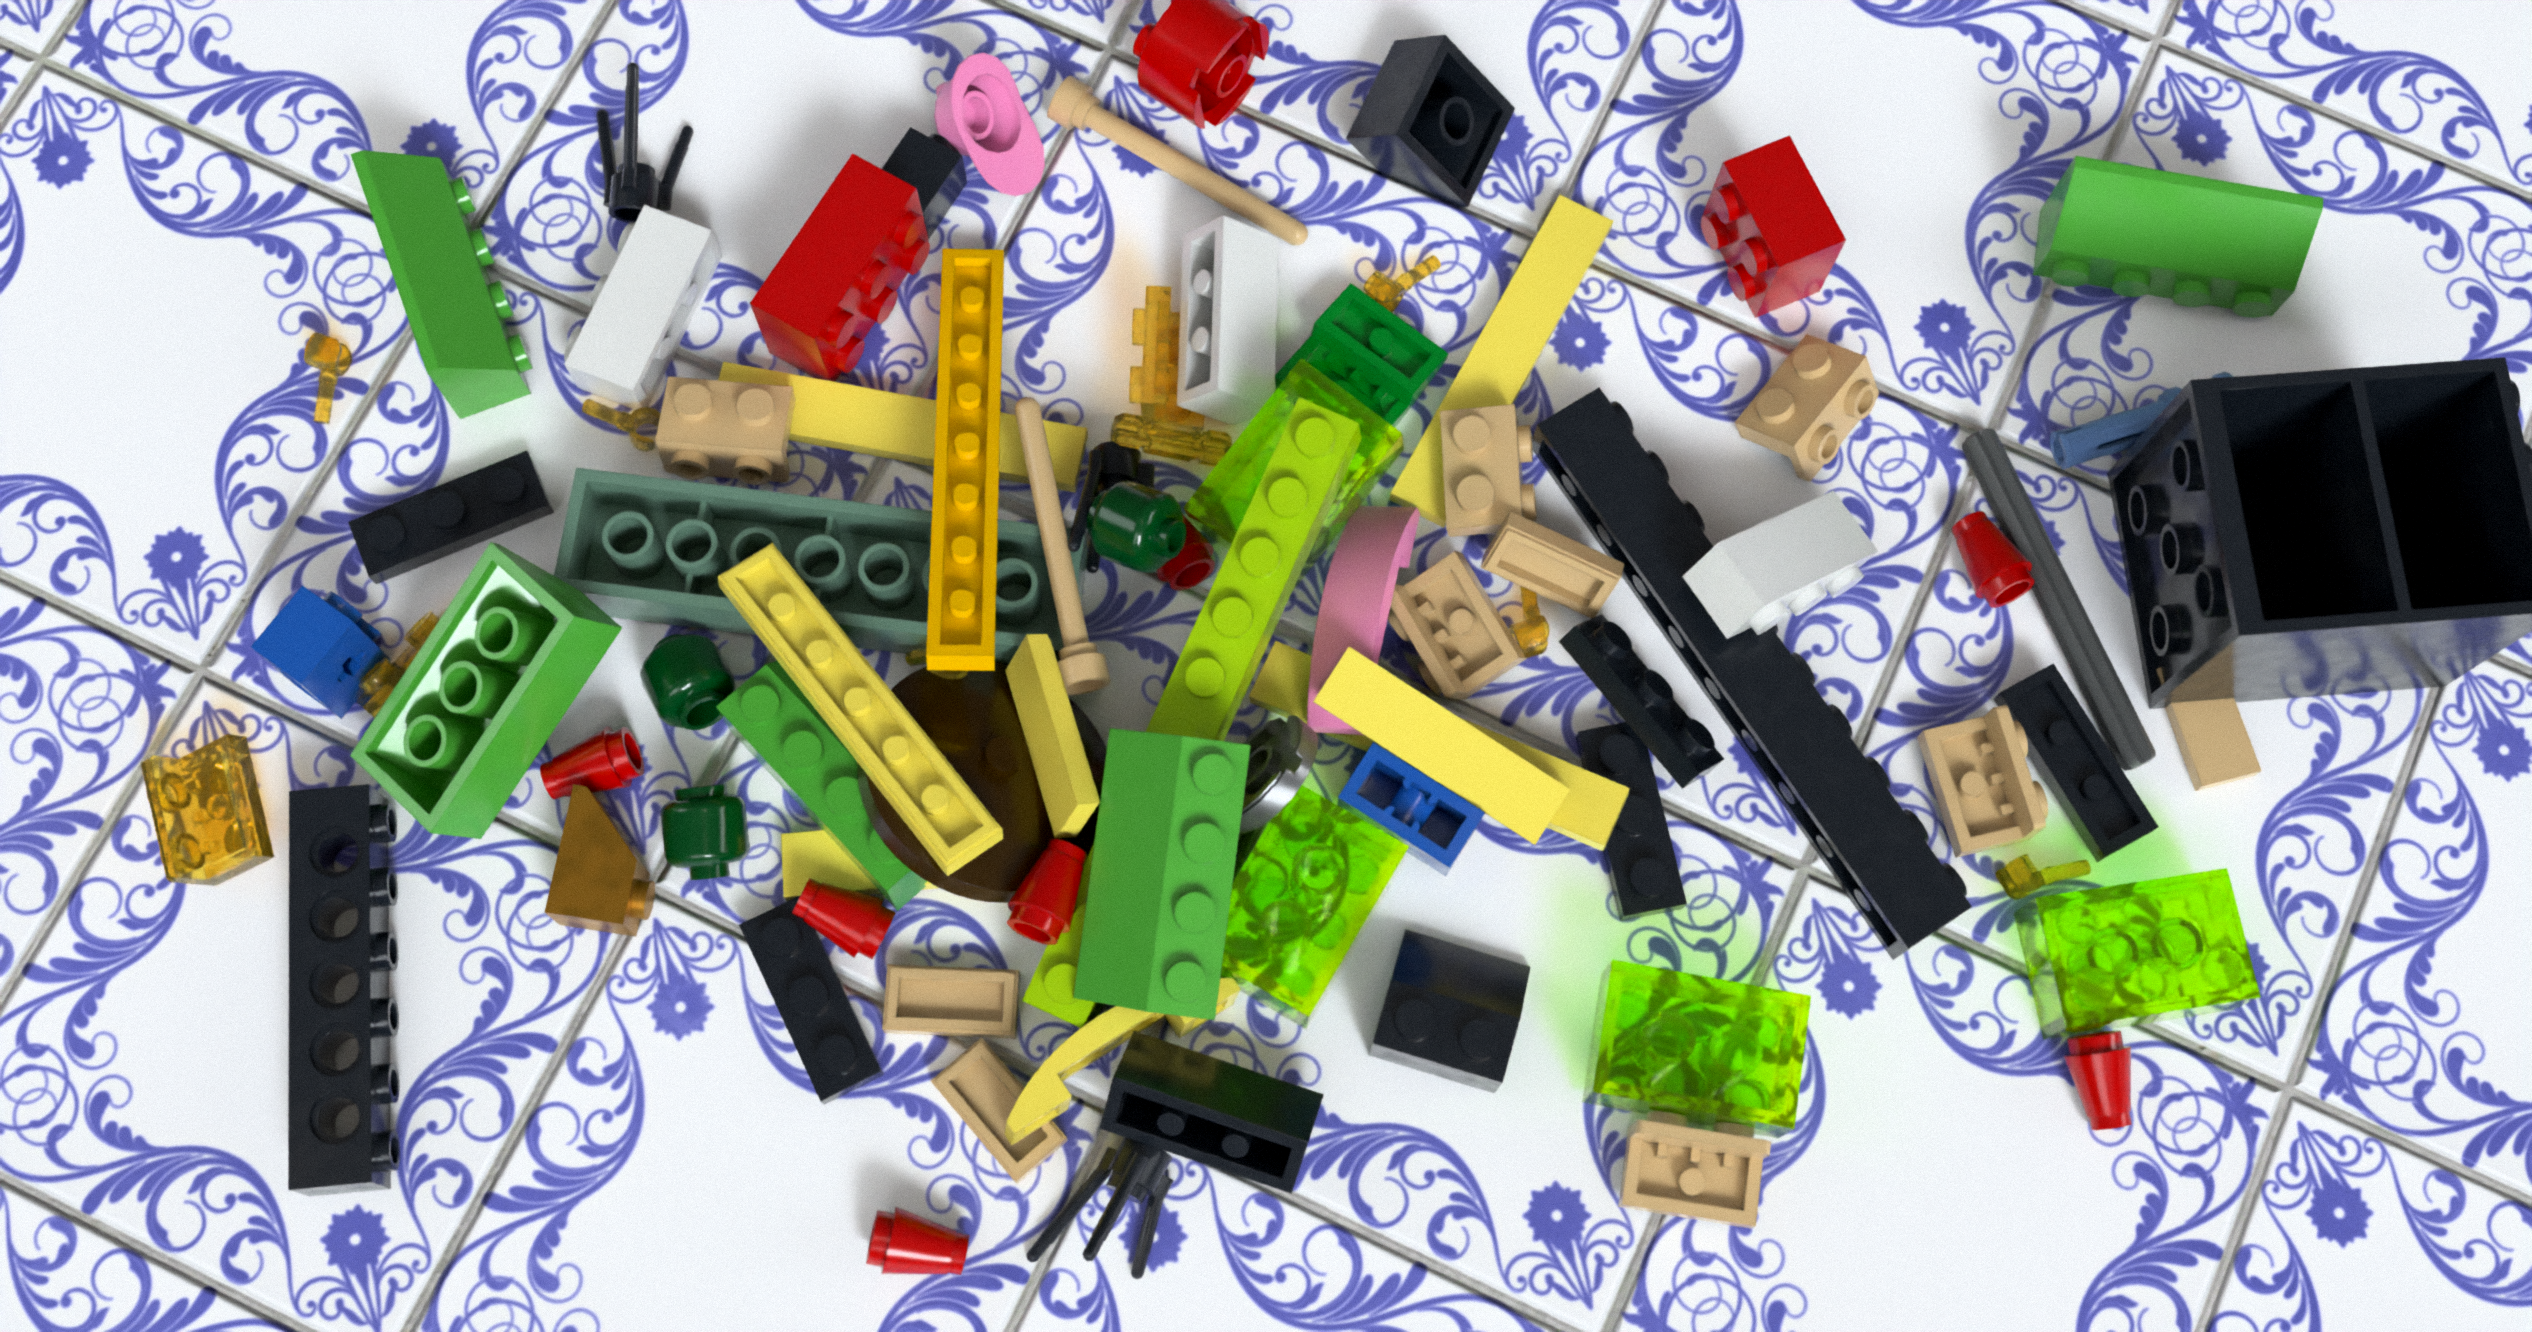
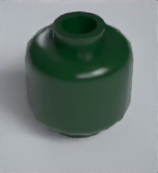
[1087,480,1187,573]
[640,634,736,731]
[660,784,750,880]

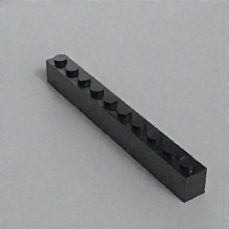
[1532,387,1972,960]

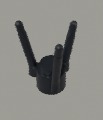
[596,62,694,223]
[1068,441,1171,573]
[1026,1137,1173,1279]

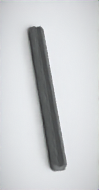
[1962,428,2156,771]

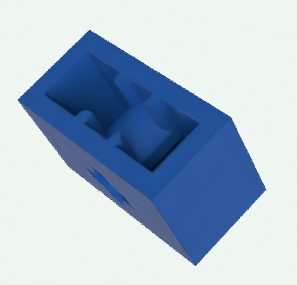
[250,585,391,719]
[1337,742,1485,876]

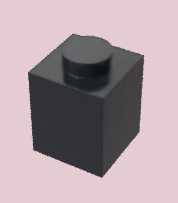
[882,127,967,239]

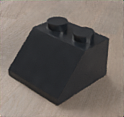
[1346,34,1515,207]
[1368,929,1530,1094]

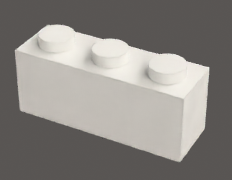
[564,205,722,413]
[1177,215,1279,425]
[1682,491,1878,639]

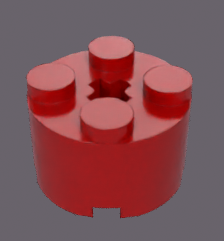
[1133,0,1269,129]

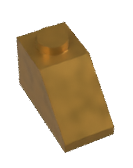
[545,784,655,937]

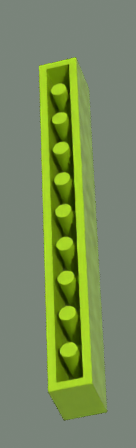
[1022,397,1361,1028]

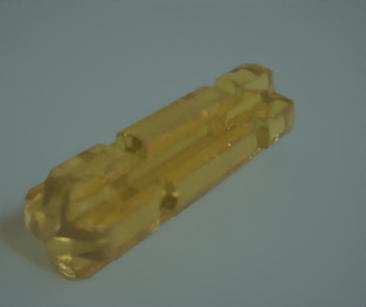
[1110,412,1232,467]

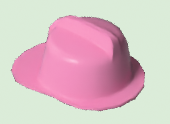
[934,53,1045,197]

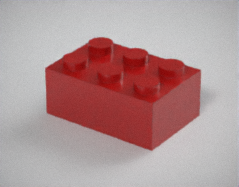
[750,153,930,382]

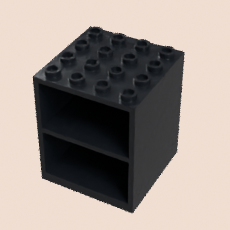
[2107,357,2532,709]

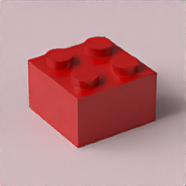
[1701,135,1846,318]

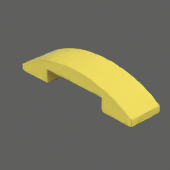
[1005,978,1241,1145]

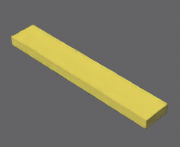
[1389,195,1613,528]
[718,362,1088,493]
[717,543,1003,876]
[1249,641,1630,851]

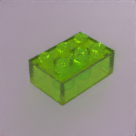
[1183,358,1404,592]
[1220,785,1409,1029]
[2014,868,2261,1040]
[1582,959,1811,1138]

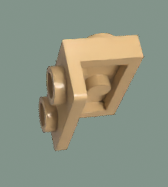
[1735,334,1879,482]
[655,376,796,485]
[1440,404,1537,537]
[1388,551,1527,700]
[1917,705,2048,858]
[1618,1111,1771,1229]

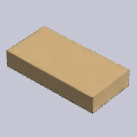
[1480,511,1624,618]
[2156,667,2262,791]
[882,964,1020,1039]
[931,1037,1068,1184]

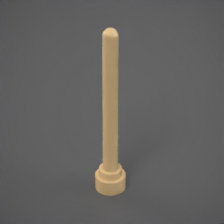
[1047,76,1308,246]
[1015,397,1111,695]

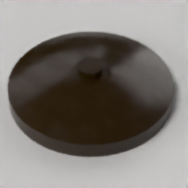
[857,661,1106,903]

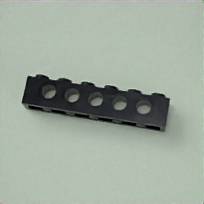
[288,784,400,1197]

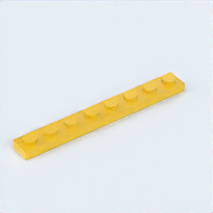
[926,248,1004,671]

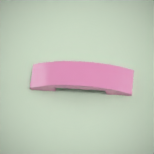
[1307,506,1420,735]

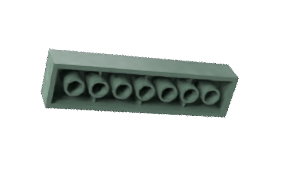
[554,468,1088,664]

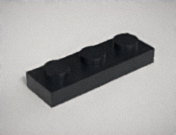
[348,451,554,584]
[1559,614,1724,789]
[1994,663,2159,863]
[1575,722,1687,921]
[739,896,884,1105]

